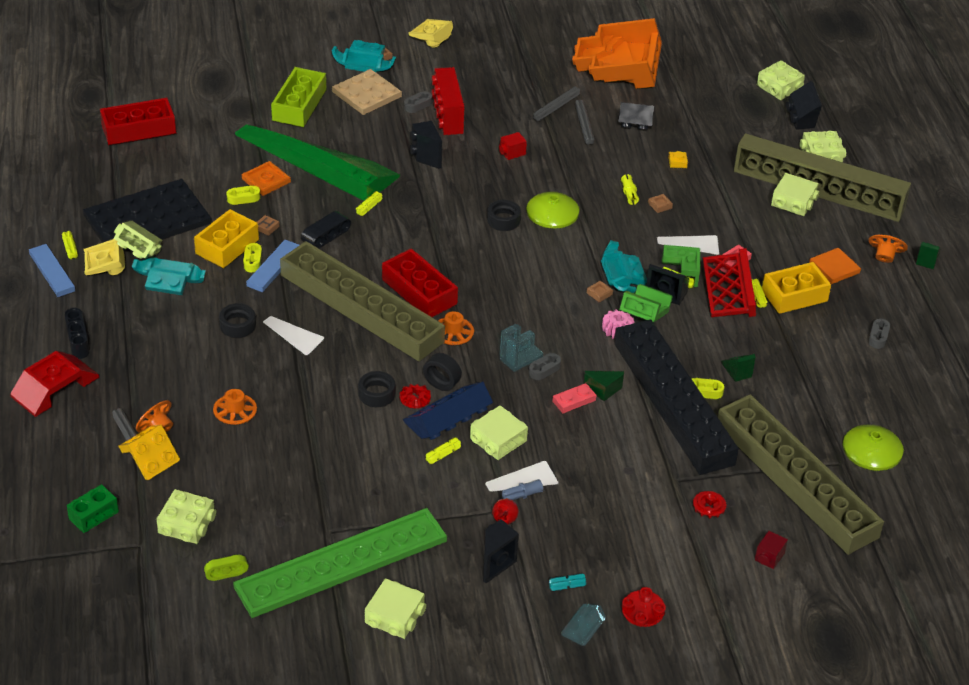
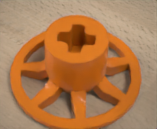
[869,235,908,263]
[438,311,474,345]
[213,389,257,425]
[136,400,173,433]

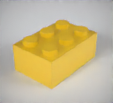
[194,209,259,268]
[762,262,831,314]

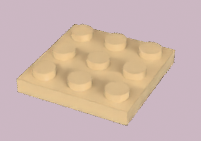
[332,69,402,115]

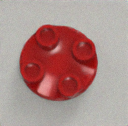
[622,587,666,627]

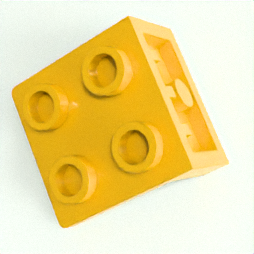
[119,425,180,480]

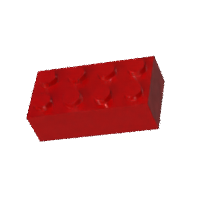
[431,67,464,135]
[100,98,176,145]
[382,248,458,317]

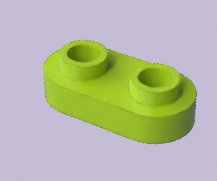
[204,555,248,581]

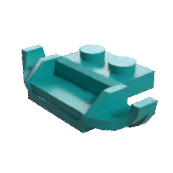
[332,40,396,73]
[601,240,647,293]
[132,257,206,295]

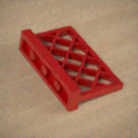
[703,248,756,317]

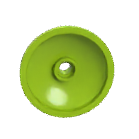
[526,192,579,229]
[843,424,904,471]

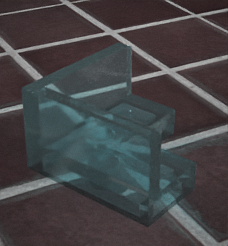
[500,323,543,372]

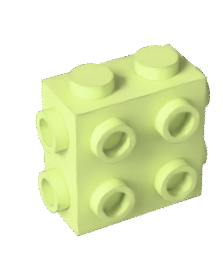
[757,61,805,100]
[800,131,846,162]
[771,173,819,216]
[113,221,163,259]
[470,406,528,460]
[157,489,216,544]
[365,578,426,639]

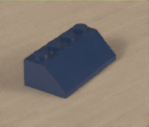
[403,381,493,440]

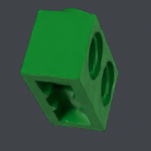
[67,484,118,533]

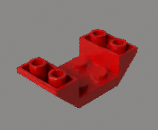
[10,351,99,417]

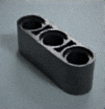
[301,211,351,249]
[64,308,89,359]

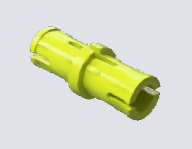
[621,174,639,205]

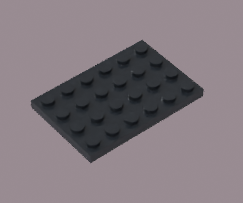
[83,179,212,252]

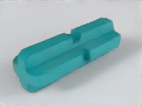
[549,573,586,591]

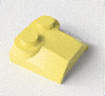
[409,19,453,48]
[84,239,125,275]

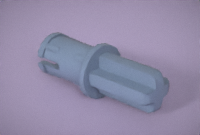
[502,479,543,500]

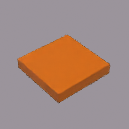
[242,161,291,196]
[809,248,861,284]

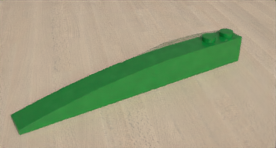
[235,124,400,201]

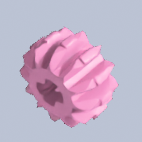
[602,309,634,339]

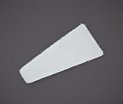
[657,235,719,255]
[263,316,324,355]
[485,461,558,491]

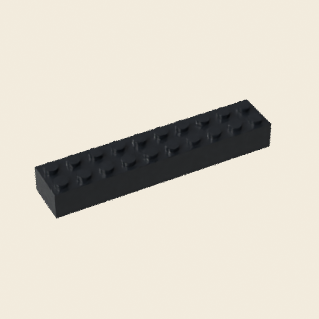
[614,319,739,475]

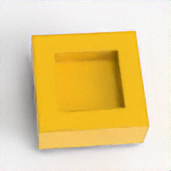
[669,151,688,168]

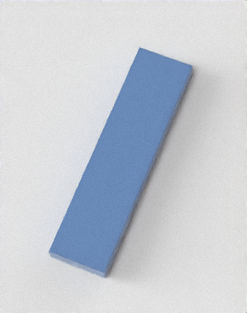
[246,240,299,292]
[29,244,75,297]

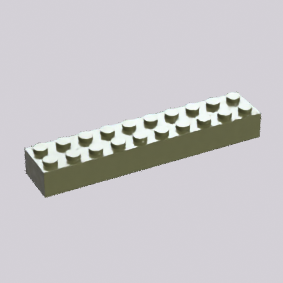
[734,133,911,222]
[280,241,445,361]
[718,394,884,555]

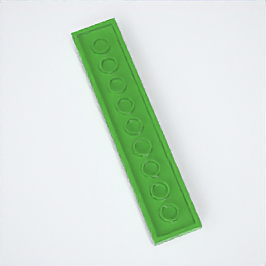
[233,508,447,618]

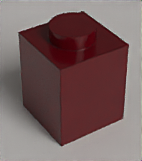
[755,531,788,569]

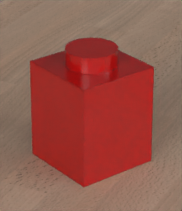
[499,132,527,160]

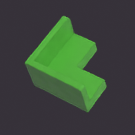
[662,245,700,287]

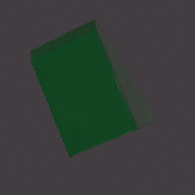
[916,242,941,270]
[721,354,756,382]
[584,371,624,401]

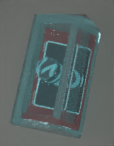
[561,604,606,646]

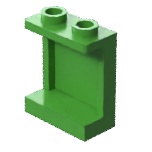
[619,284,673,322]

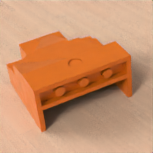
[572,18,662,89]

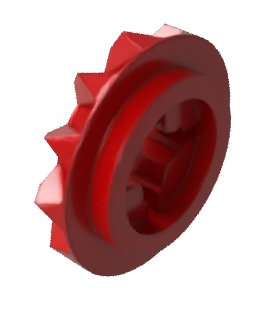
[400,384,431,408]
[693,491,726,519]

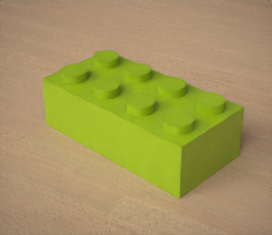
[271,67,326,127]

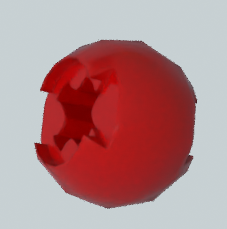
[492,498,519,524]

